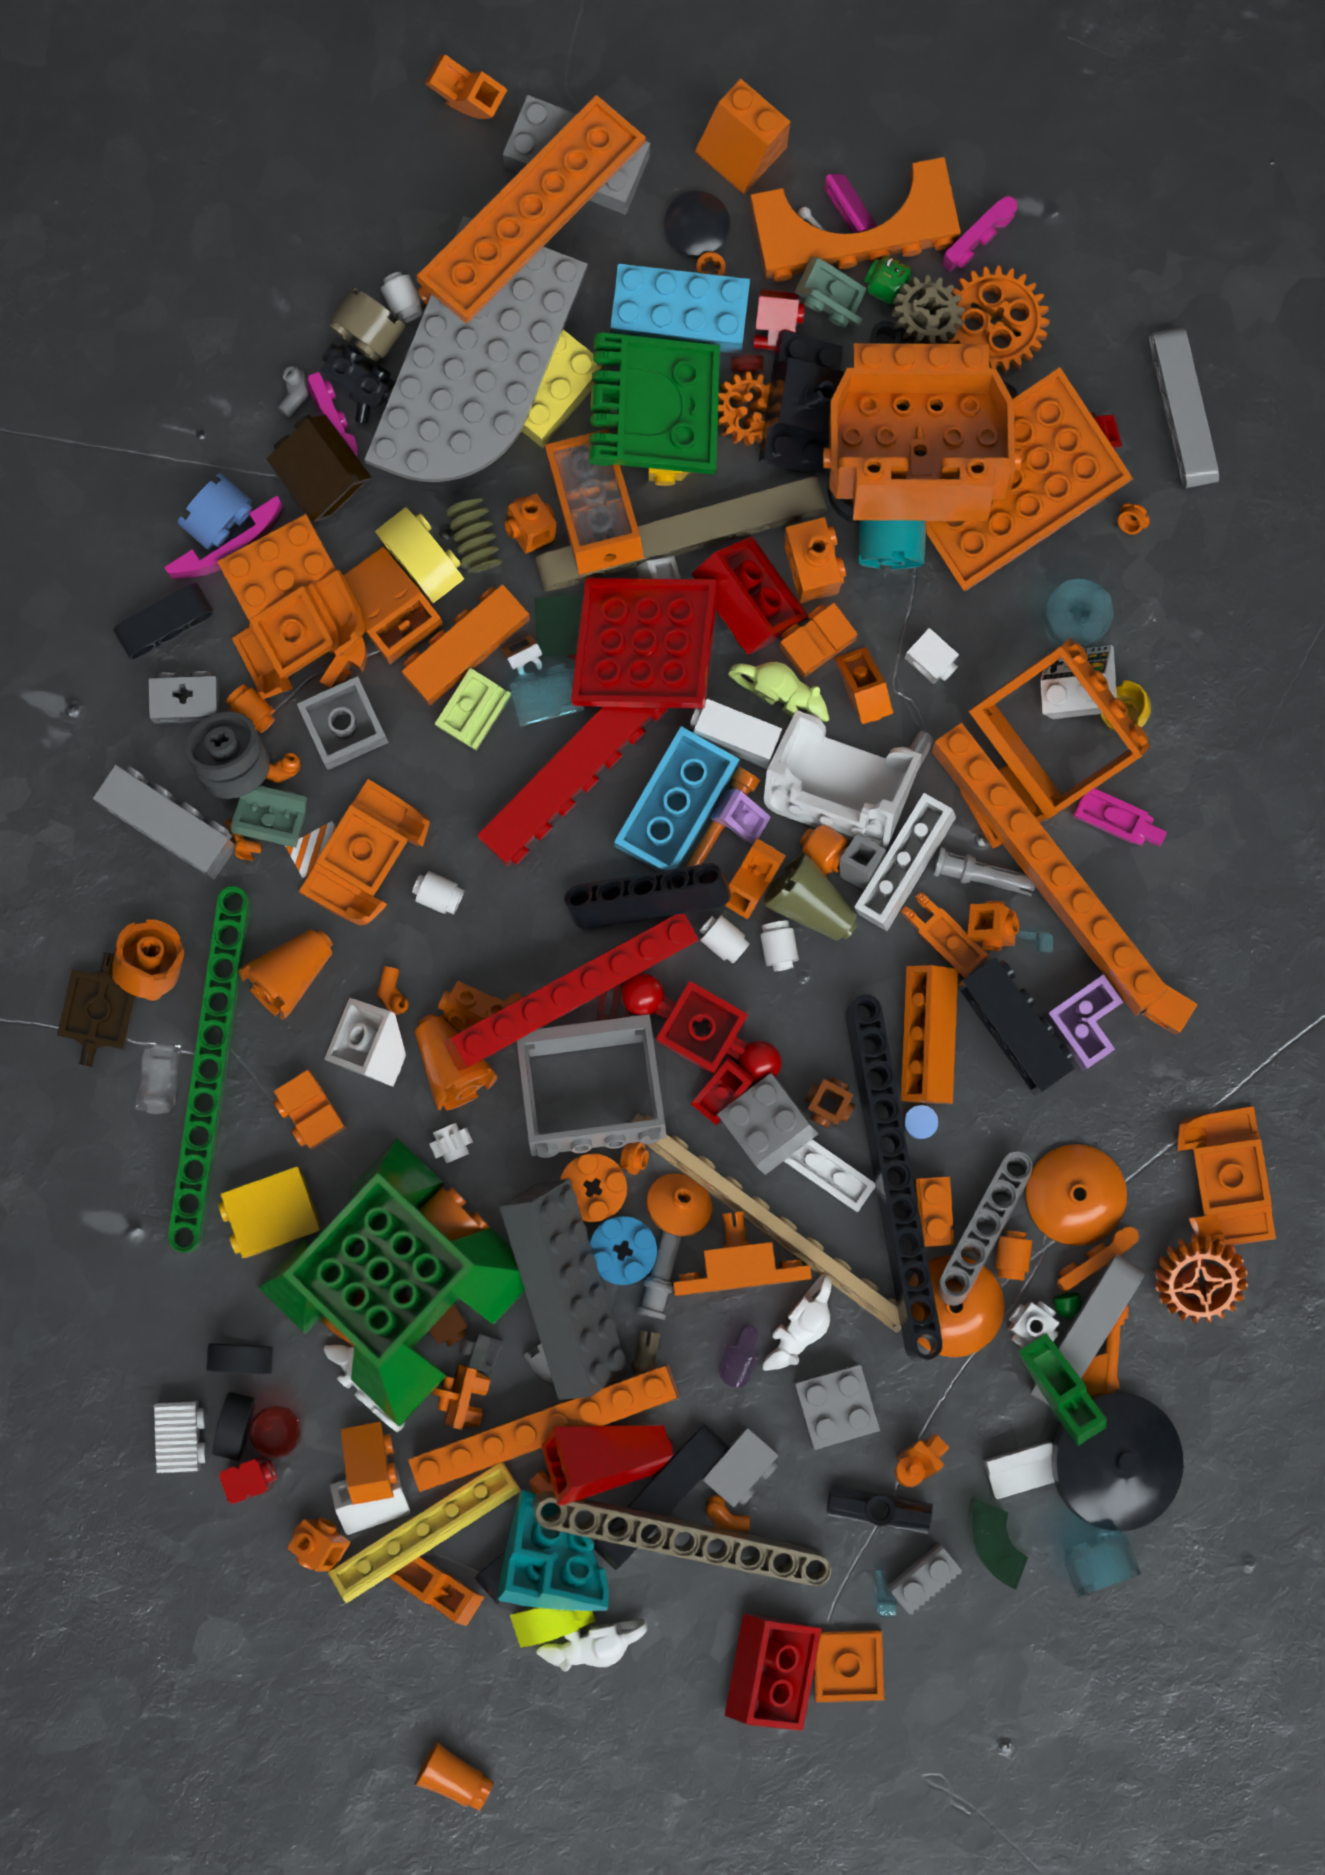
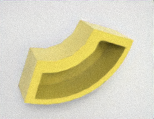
[375,507,464,603]

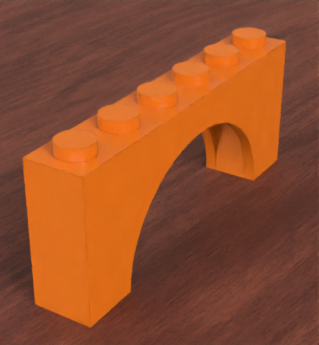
[749,157,961,282]

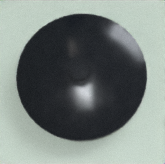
[1052,1393,1183,1531]

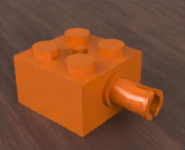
[783,517,846,604]

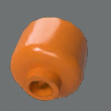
[800,825,849,874]

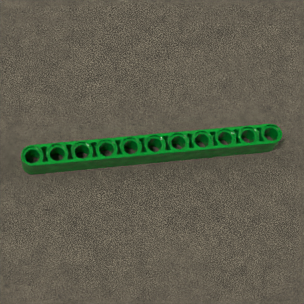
[168,886,251,1253]

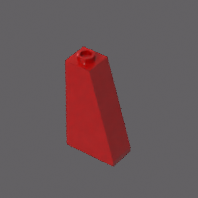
[541,1425,673,1505]

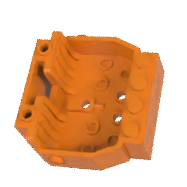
[823,343,1021,521]

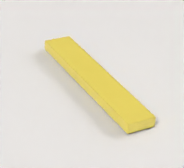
[328,1462,521,1604]

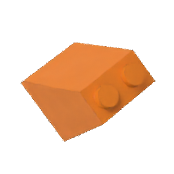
[695,78,791,195]

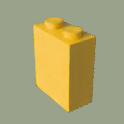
[218,1166,323,1258]

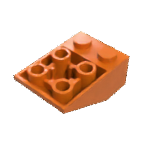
[343,546,443,665]

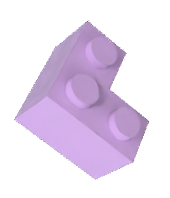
[1044,974,1123,1071]

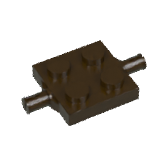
[57,952,137,1067]

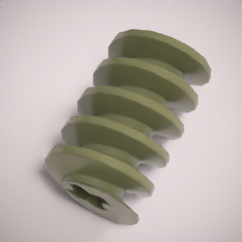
[446,498,503,573]

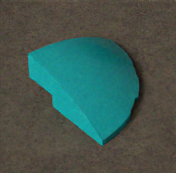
[497,1490,609,1611]

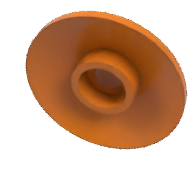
[646,1173,713,1236]

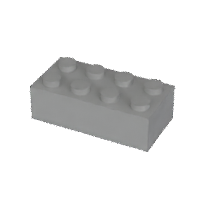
[503,95,650,215]
[93,765,235,880]

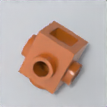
[504,493,557,554]
[967,901,1019,951]
[287,1517,351,1572]

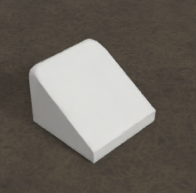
[636,556,681,579]

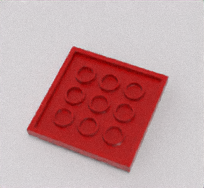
[571,578,718,708]

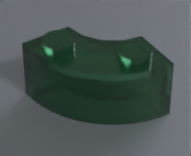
[968,1497,1028,1590]

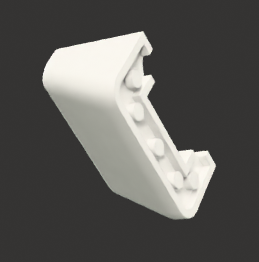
[764,710,922,848]

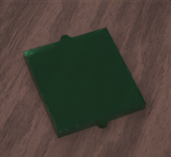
[535,594,584,659]

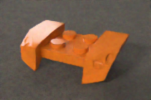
[232,570,366,700]
[299,779,430,926]
[1178,1106,1276,1246]

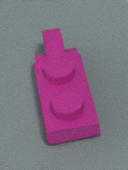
[1072,788,1167,847]

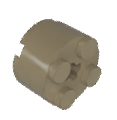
[329,286,406,363]

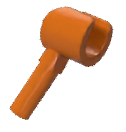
[224,819,261,861]

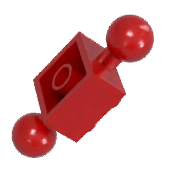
[621,973,782,1083]

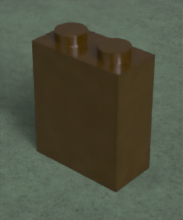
[267,414,372,522]

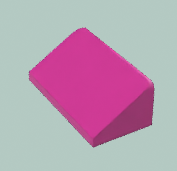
[824,174,878,234]

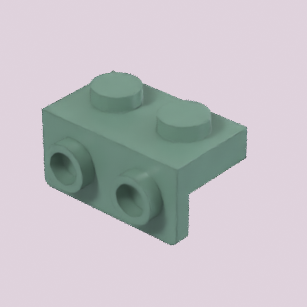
[794,257,867,327]
[231,784,307,848]

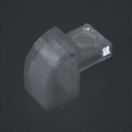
[136,1041,182,1114]

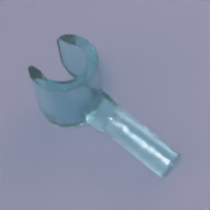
[1015,930,1054,953]
[874,1569,897,1618]

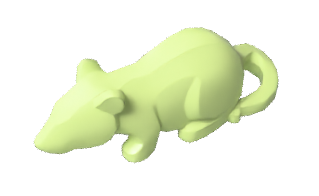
[728,662,829,722]

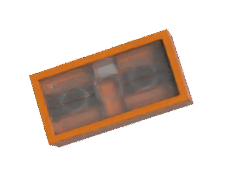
[545,429,644,575]

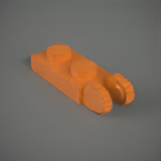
[900,892,989,979]
[1055,1226,1140,1294]

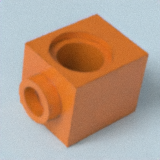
[1141,983,1198,1035]

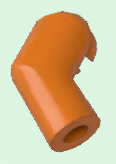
[265,753,301,783]
[377,966,409,1015]
[705,1495,750,1533]

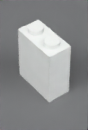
[690,699,782,769]

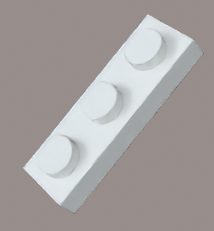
[783,1140,876,1212]

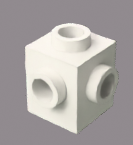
[1008,1301,1059,1348]

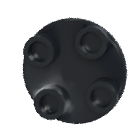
[664,191,730,256]

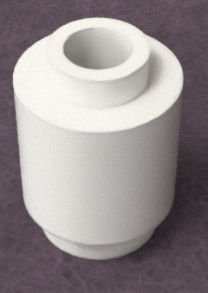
[380,272,424,324]
[412,871,465,915]
[699,915,750,964]
[760,920,799,971]

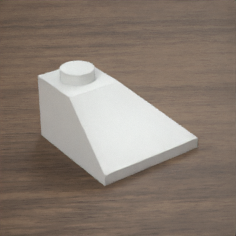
[324,997,406,1087]

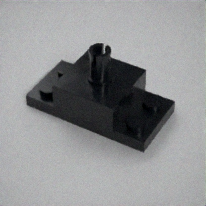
[758,330,845,476]

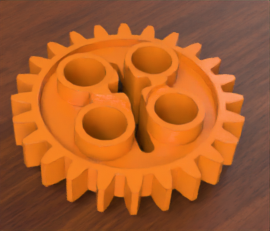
[944,266,1050,374]

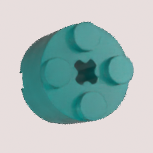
[858,520,926,569]

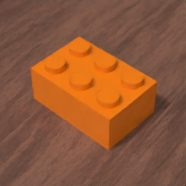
[217,514,336,620]

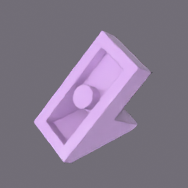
[710,789,771,845]

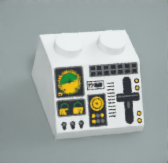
[1041,645,1117,719]

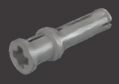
[933,847,1035,897]
[636,1231,682,1320]

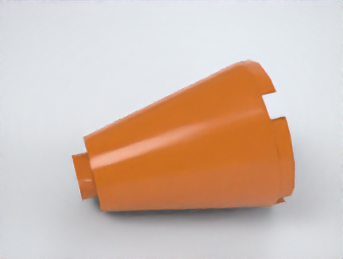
[238,929,333,1020]
[414,1014,497,1111]

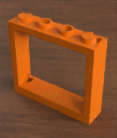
[968,637,1151,819]

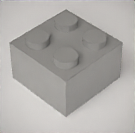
[297,676,389,770]
[717,1073,819,1175]
[793,1364,880,1450]

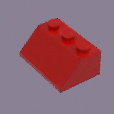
[691,536,808,655]
[724,1613,822,1731]

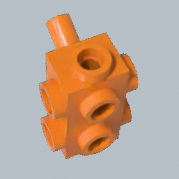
[438,981,523,1030]

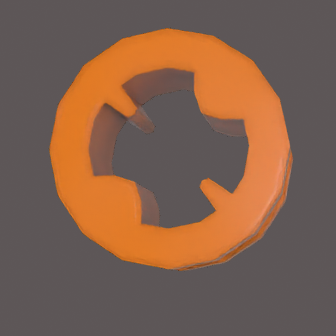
[696,252,726,276]

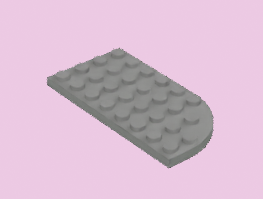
[364,216,588,482]

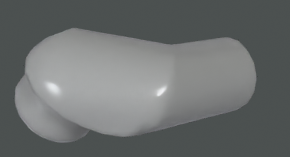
[277,366,308,418]

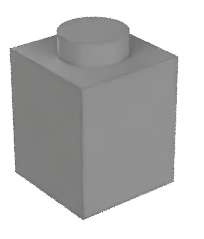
[839,834,886,890]

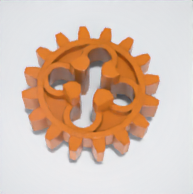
[717,372,771,446]

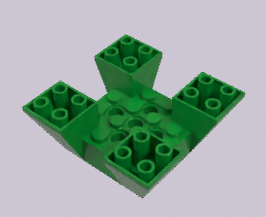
[258,1138,525,1427]

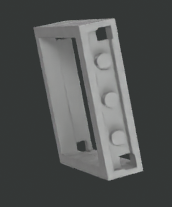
[517,1014,667,1158]

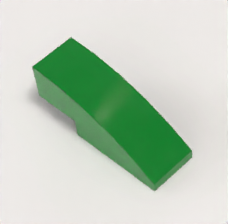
[1018,1333,1106,1446]

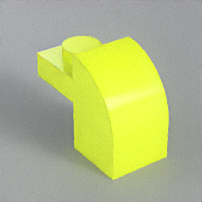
[510,1607,596,1648]

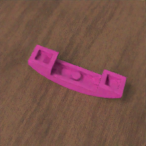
[164,496,284,579]

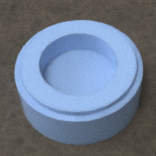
[904,1105,938,1139]

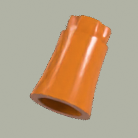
[414,1741,494,1811]

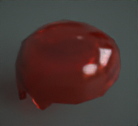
[249,1405,301,1459]

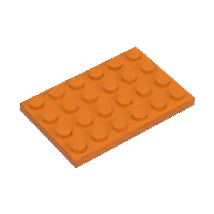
[925,367,1133,592]

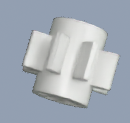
[429,1123,473,1164]

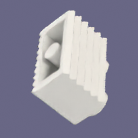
[154,1401,207,1473]

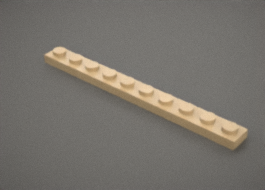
[631,1113,901,1333]

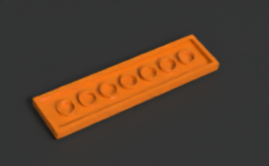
[417,95,646,324]

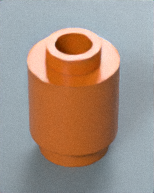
[226,684,275,734]
[995,1230,1032,1281]

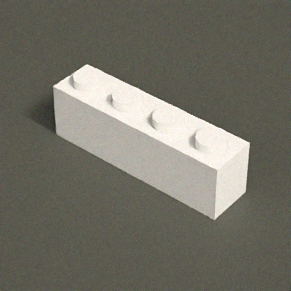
[854,793,956,931]

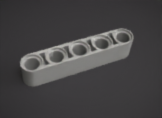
[1149,326,1219,489]
[938,1151,1033,1306]
[1029,1254,1145,1406]

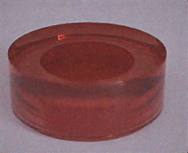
[731,355,764,373]

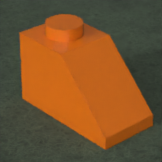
[835,647,893,725]

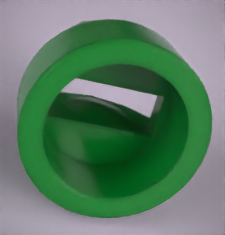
[1053,1292,1081,1319]

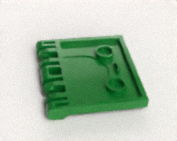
[588,333,720,475]

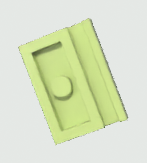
[435,668,512,751]

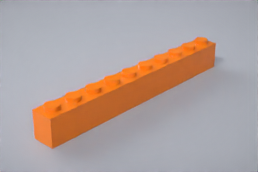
[932,722,1168,1016]

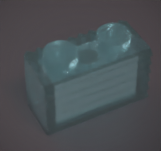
[509,664,585,727]

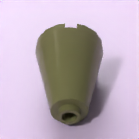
[763,852,858,941]

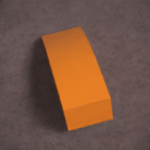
[388,1555,484,1626]

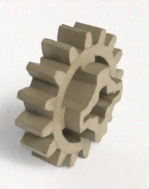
[891,275,965,344]

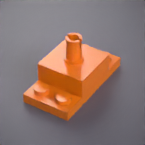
[672,1211,812,1296]

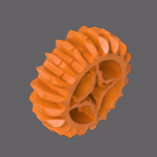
[1155,1233,1248,1324]

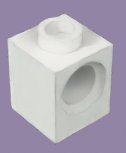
[904,628,959,684]

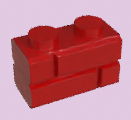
[219,1455,278,1505]

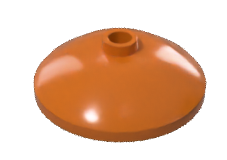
[1025,1144,1127,1246]
[908,1255,1004,1357]

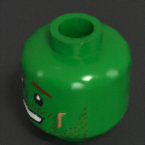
[864,255,912,305]

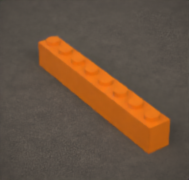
[408,1363,680,1492]

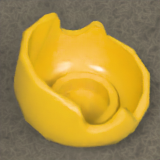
[1101,680,1151,732]

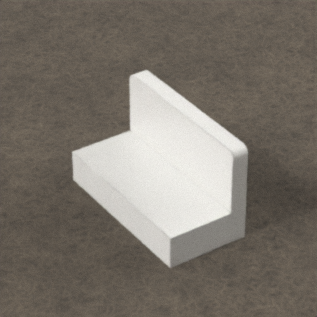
[983,1441,1054,1499]
[330,1465,411,1535]

